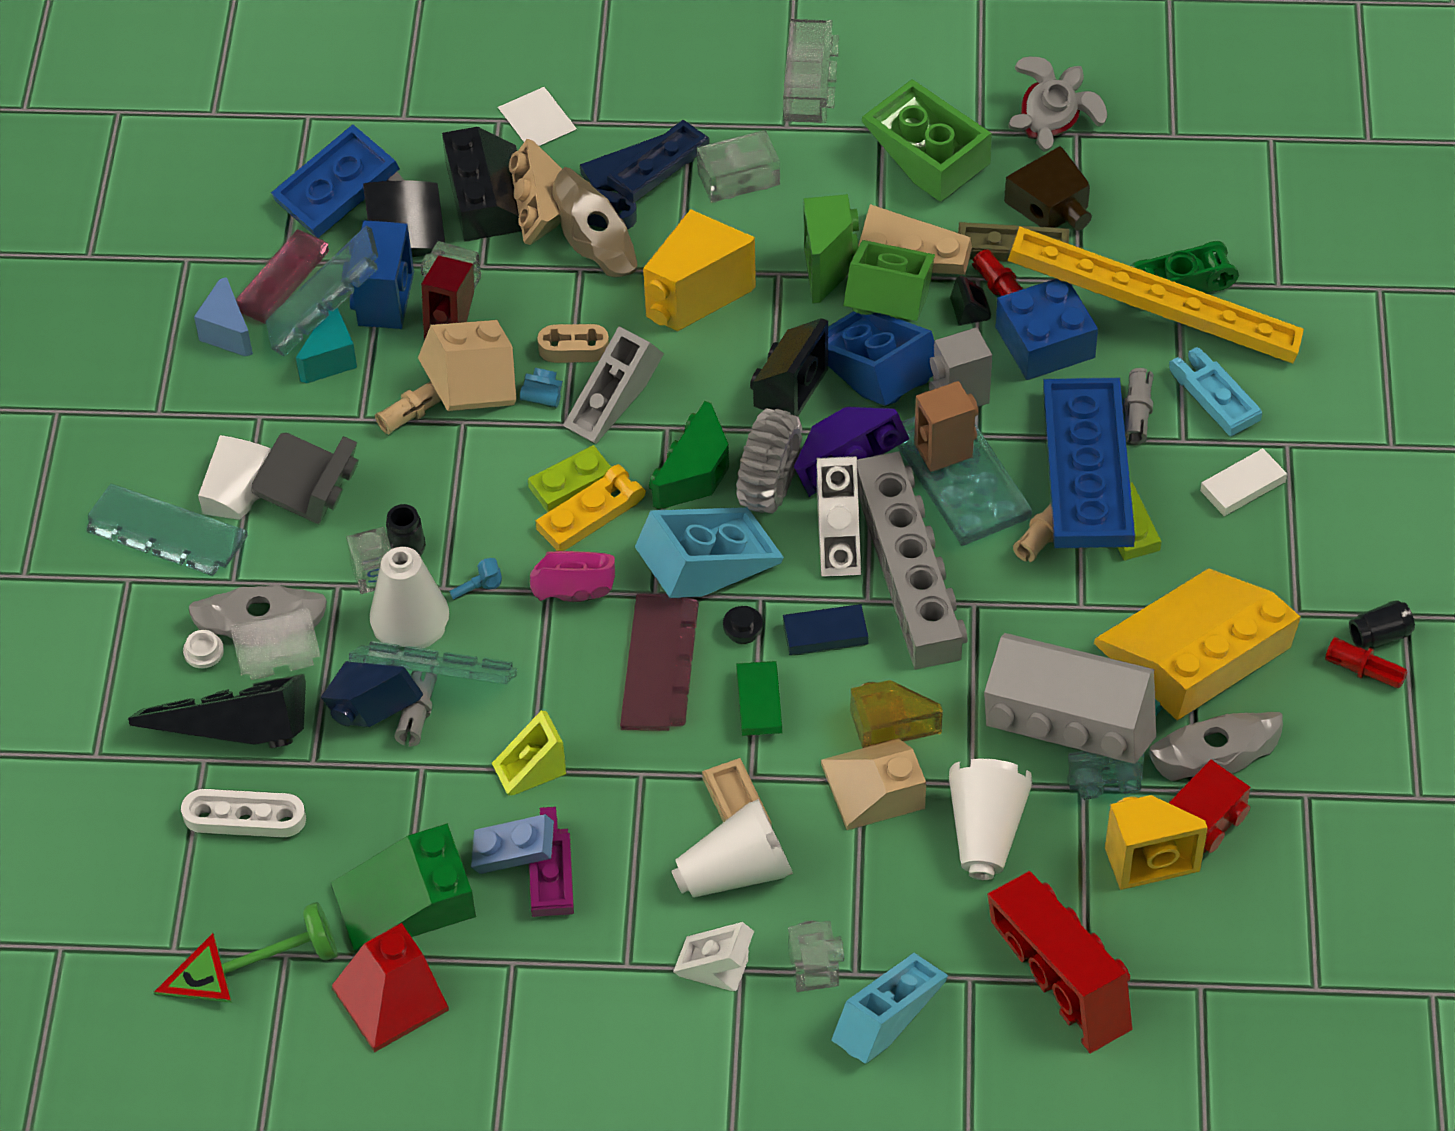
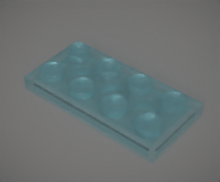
[897,417,1032,546]

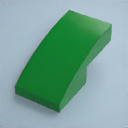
[736,661,783,736]

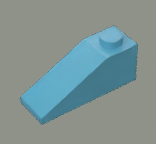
[831,953,948,1064]

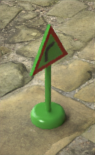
[154,902,338,1003]

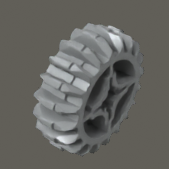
[736,408,802,514]

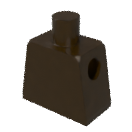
[1004,146,1092,231]

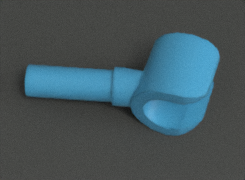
[449,558,502,600]

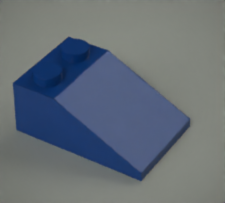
[828,311,935,406]

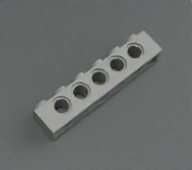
[857,451,967,670]

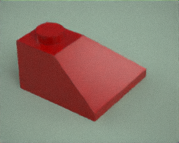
[332,923,449,1052]

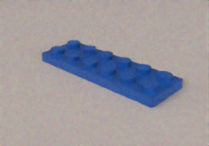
[1043,378,1135,548]

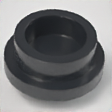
[723,606,763,644]

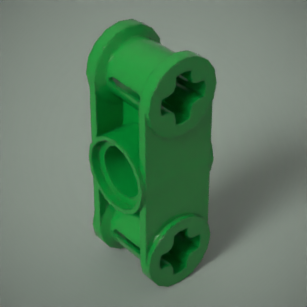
[1130,241,1239,293]

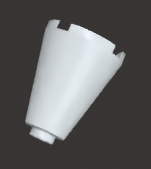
[370,547,449,651]
[949,759,1032,880]
[671,799,793,898]

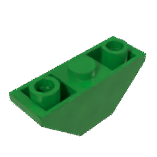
[649,401,729,509]

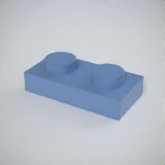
[471,814,554,874]

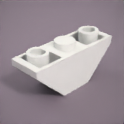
[817,456,861,576]

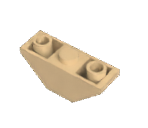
[509,139,562,245]

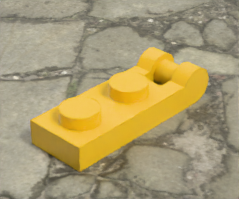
[535,464,646,551]

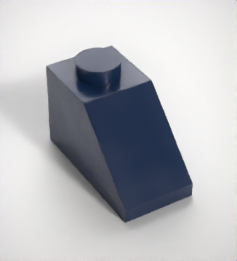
[321,661,423,727]

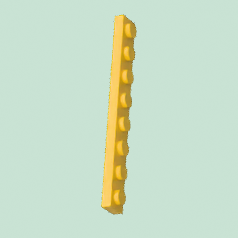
[1007,226,1304,364]

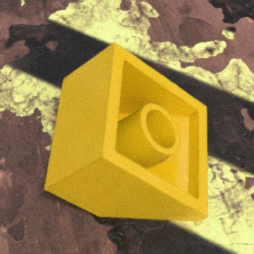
[1105,795,1208,890]

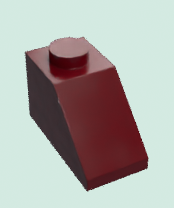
[421,255,474,340]

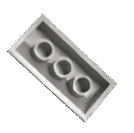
[984,633,1156,764]

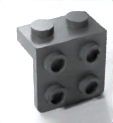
[251,433,359,524]

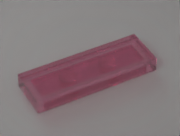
[236,229,329,324]

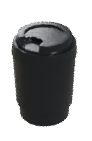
[386,504,426,556]
[1349,600,1415,649]

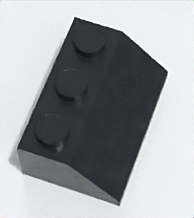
[442,127,522,242]

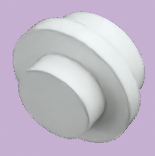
[183,630,224,668]

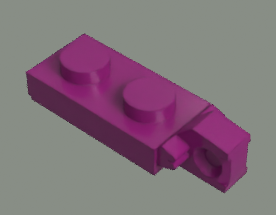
[529,807,574,917]

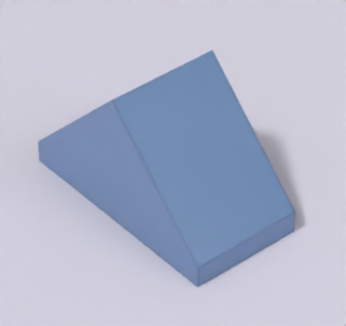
[194,277,253,356]

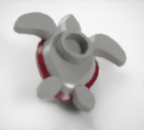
[1008,56,1108,152]

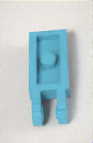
[1169,347,1262,437]

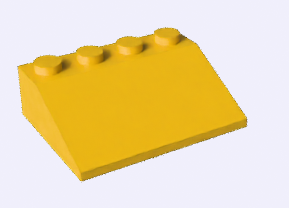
[1094,568,1301,721]

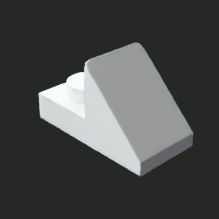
[673,922,754,991]

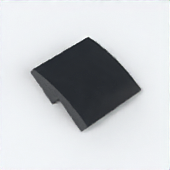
[363,180,447,257]

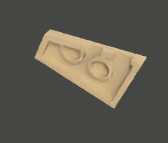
[858,204,972,275]

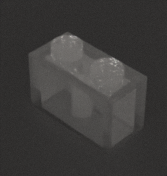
[697,130,780,203]
[230,608,321,680]

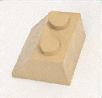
[418,320,516,411]

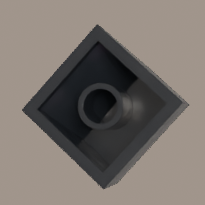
[750,318,828,417]

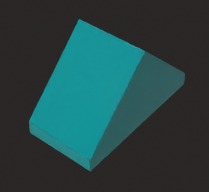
[296,304,357,384]

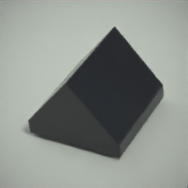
[950,275,992,325]

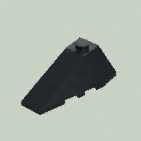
[128,674,306,748]

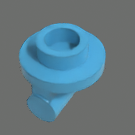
[520,368,563,407]

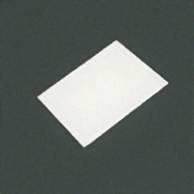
[498,87,577,146]

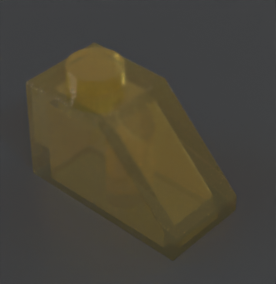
[850,680,943,748]

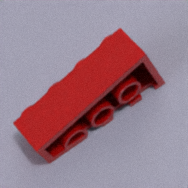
[987,871,1133,1054]

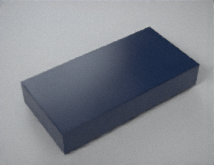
[783,604,869,655]

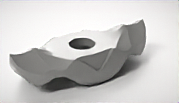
[189,585,327,646]
[1148,712,1283,781]

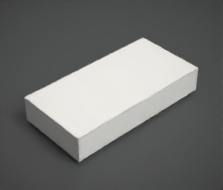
[1200,448,1287,516]

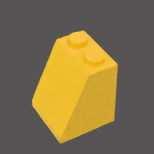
[643,209,756,331]

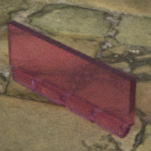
[620,594,699,731]

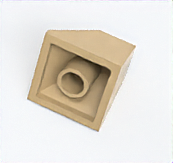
[821,738,926,830]

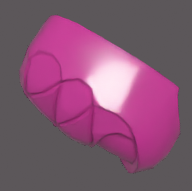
[530,551,615,602]

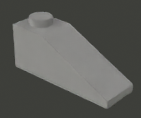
[563,326,664,444]

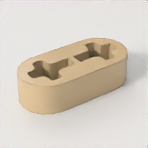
[537,324,609,363]

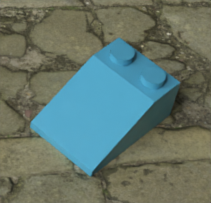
[635,507,784,598]

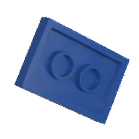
[271,124,400,239]

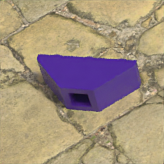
[794,407,909,497]

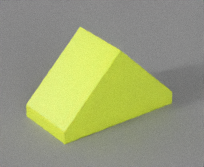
[492,710,566,795]

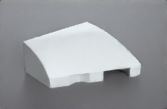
[198,435,271,520]

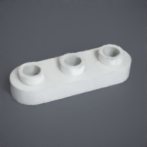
[181,789,306,837]

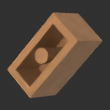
[914,381,979,472]

